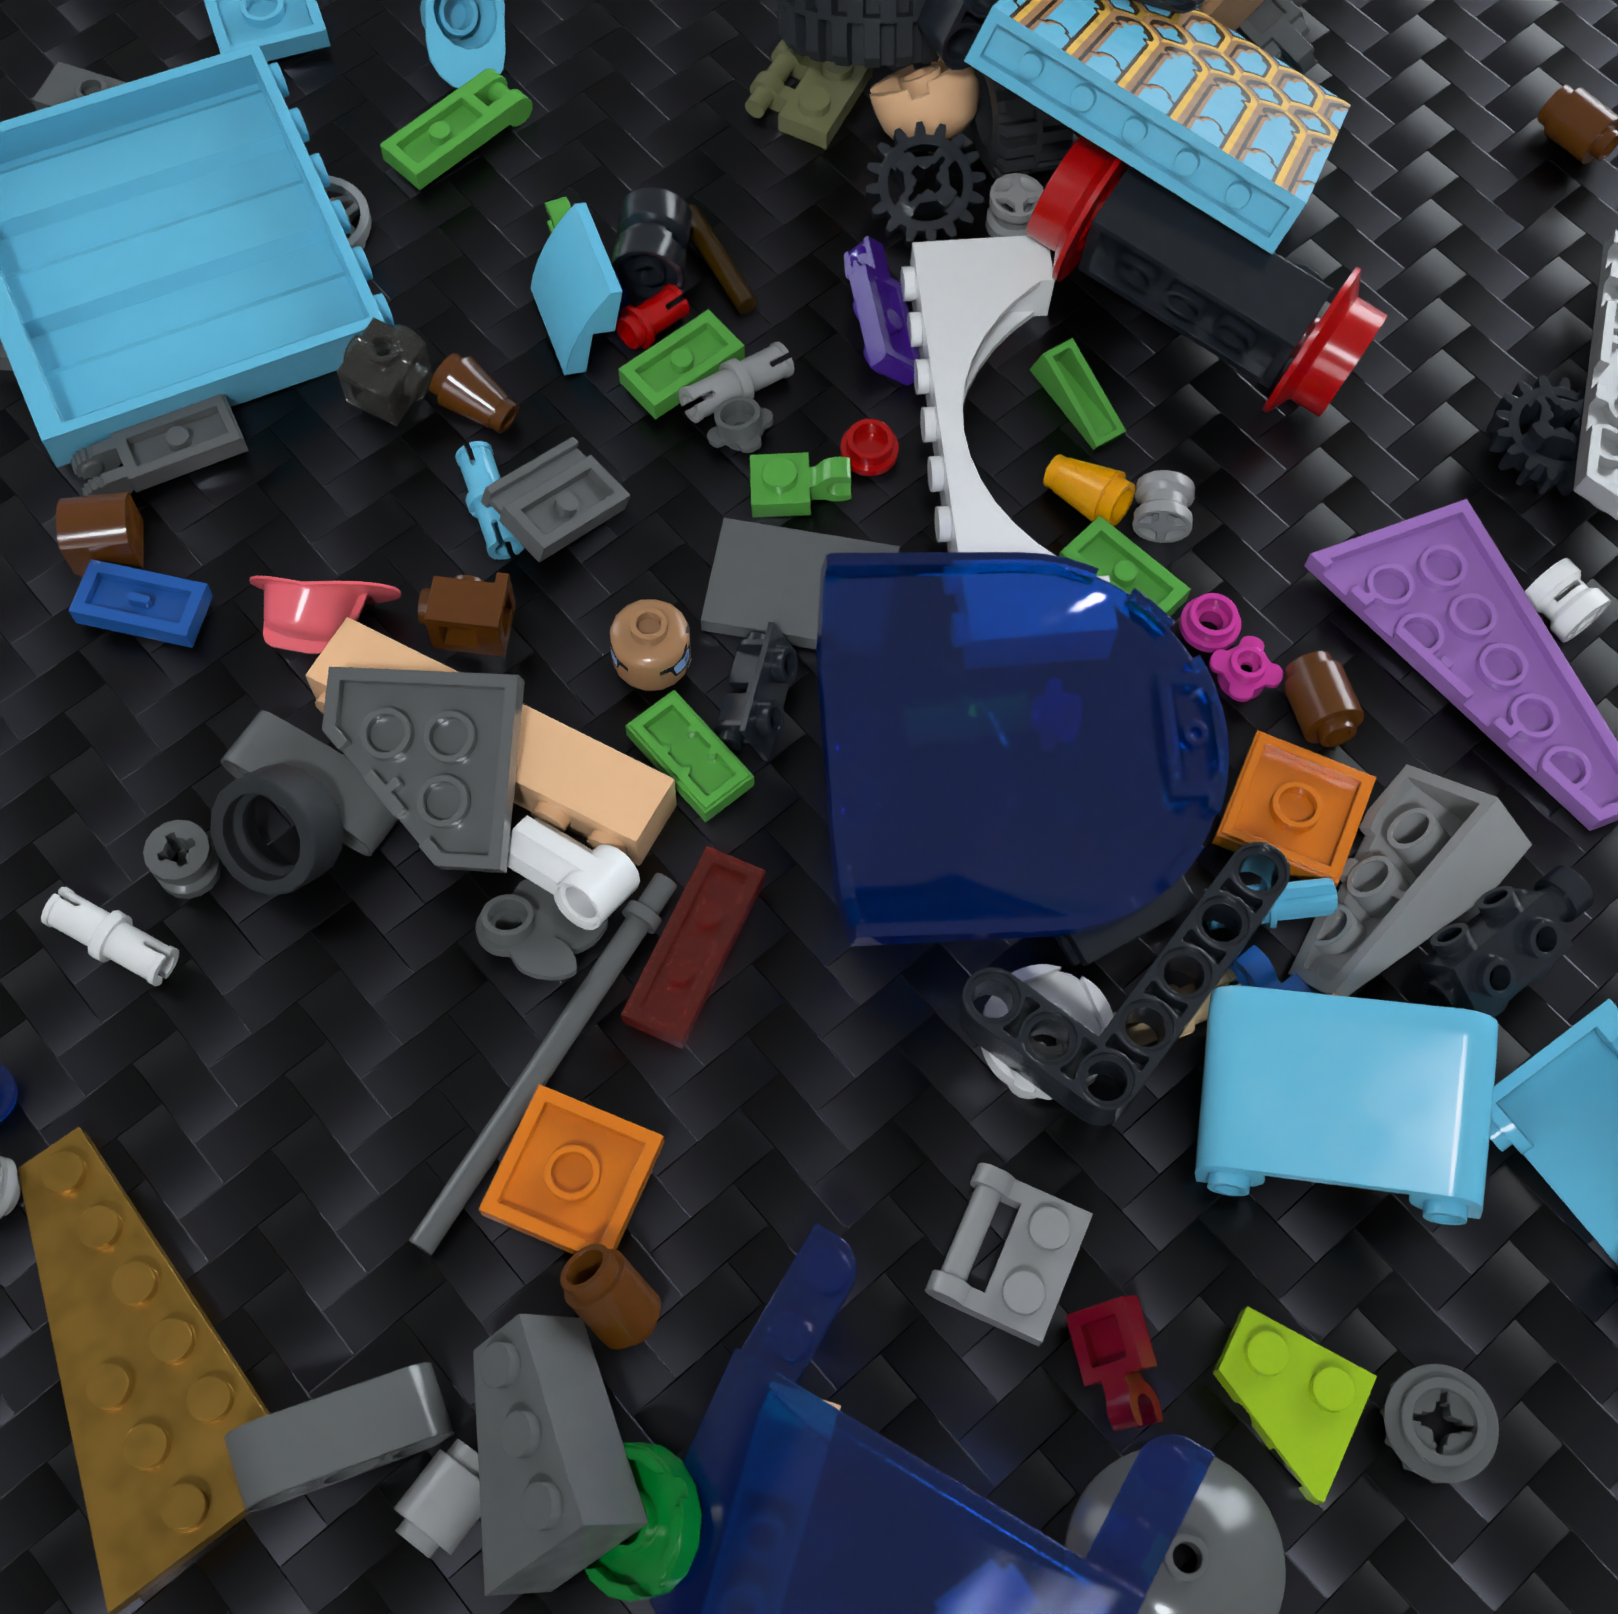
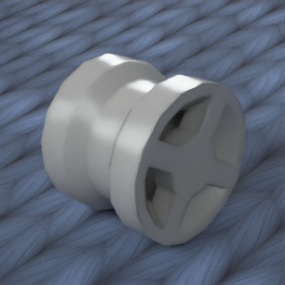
[985,173,1044,237]
[1132,470,1195,543]

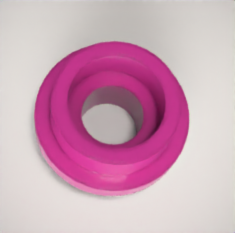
[1179,593,1241,653]

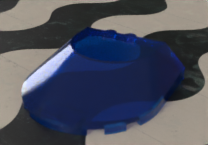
[816,552,1229,946]

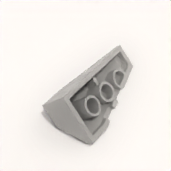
[1288,764,1532,997]

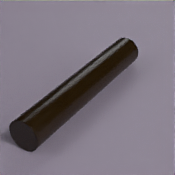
[688,205,758,314]

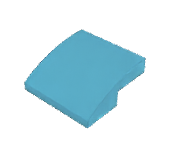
[530,203,622,375]

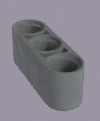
[220,710,399,856]
[224,1362,454,1512]

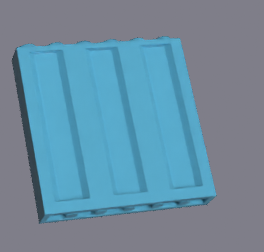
[0,42,394,468]

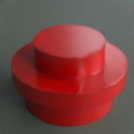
[840,419,899,476]

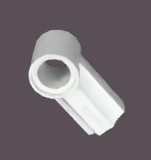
[507,815,640,930]

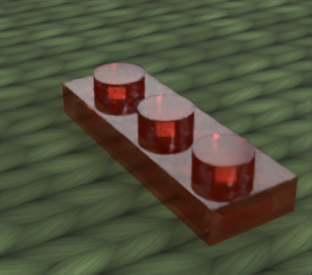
[621,846,765,1049]

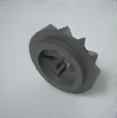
[1380,1364,1499,1483]

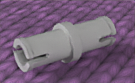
[679,341,794,423]

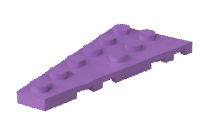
[1304,499,1618,831]

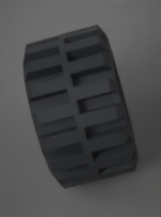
[971,68,1074,179]

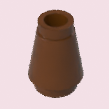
[429,353,520,434]

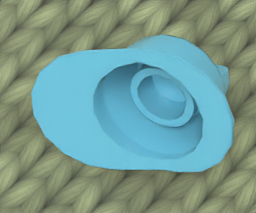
[420,0,506,89]

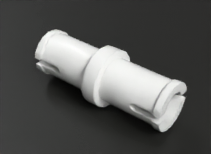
[41,887,179,986]

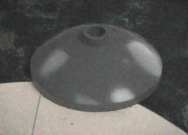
[1064,1446,1286,1614]

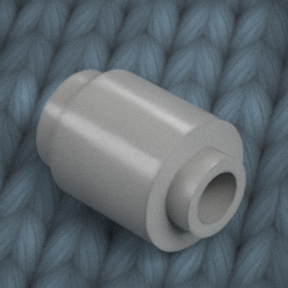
[393,1439,481,1559]

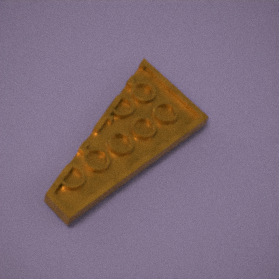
[17,1127,270,1614]

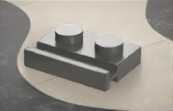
[481,437,631,563]

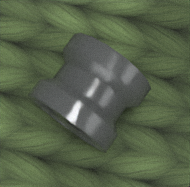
[143,820,222,899]

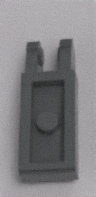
[70,394,249,496]

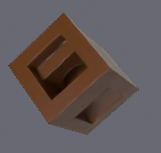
[418,572,516,657]

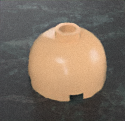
[869,58,981,154]

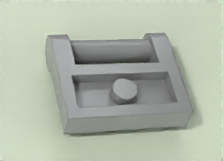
[925,1163,1093,1347]

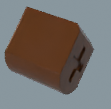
[56,492,144,576]

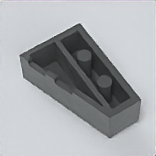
[473,1314,648,1596]

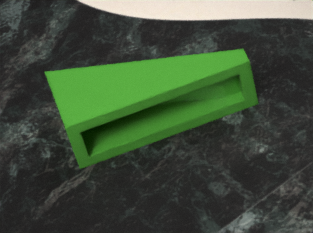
[1029,338,1126,450]

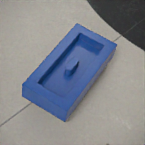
[68,559,213,648]

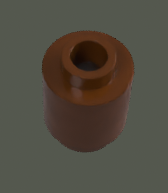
[1537,85,1618,164]
[1283,651,1364,747]
[560,1244,661,1349]

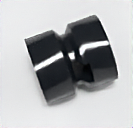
[611,187,692,298]

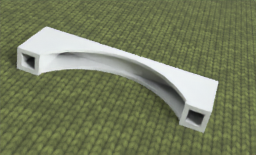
[900,235,1119,669]

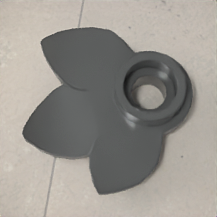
[476,879,608,981]

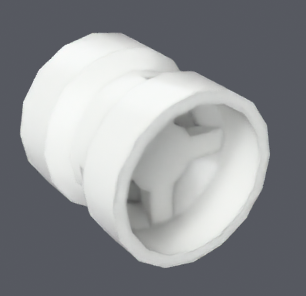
[1525,558,1611,643]

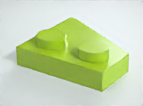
[1213,1306,1377,1505]

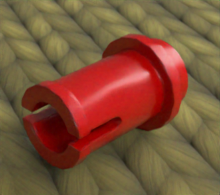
[616,284,690,349]

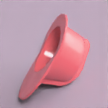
[249,576,401,654]

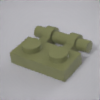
[745,39,873,149]

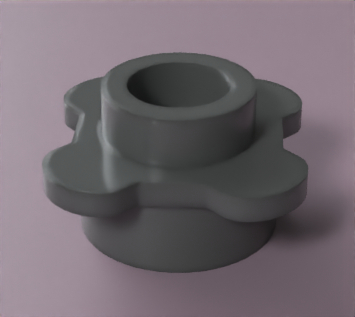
[707,396,774,453]

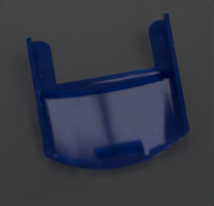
[649,1223,1215,1614]

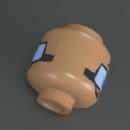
[610,599,691,691]

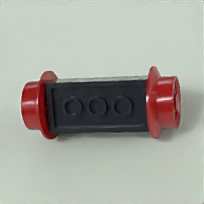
[1026,135,1388,417]

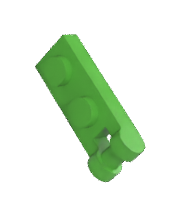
[380,68,533,190]

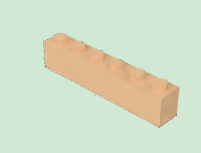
[305,617,677,866]

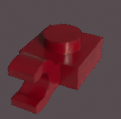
[1065,1295,1163,1432]

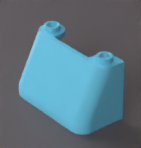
[1195,985,1498,1225]
[1489,998,1618,1288]

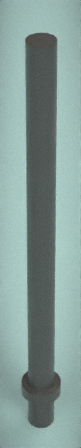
[408,873,677,1256]

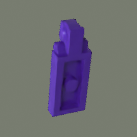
[844,236,921,386]

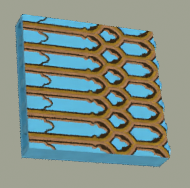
[964,0,1350,254]

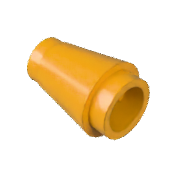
[1043,454,1135,526]

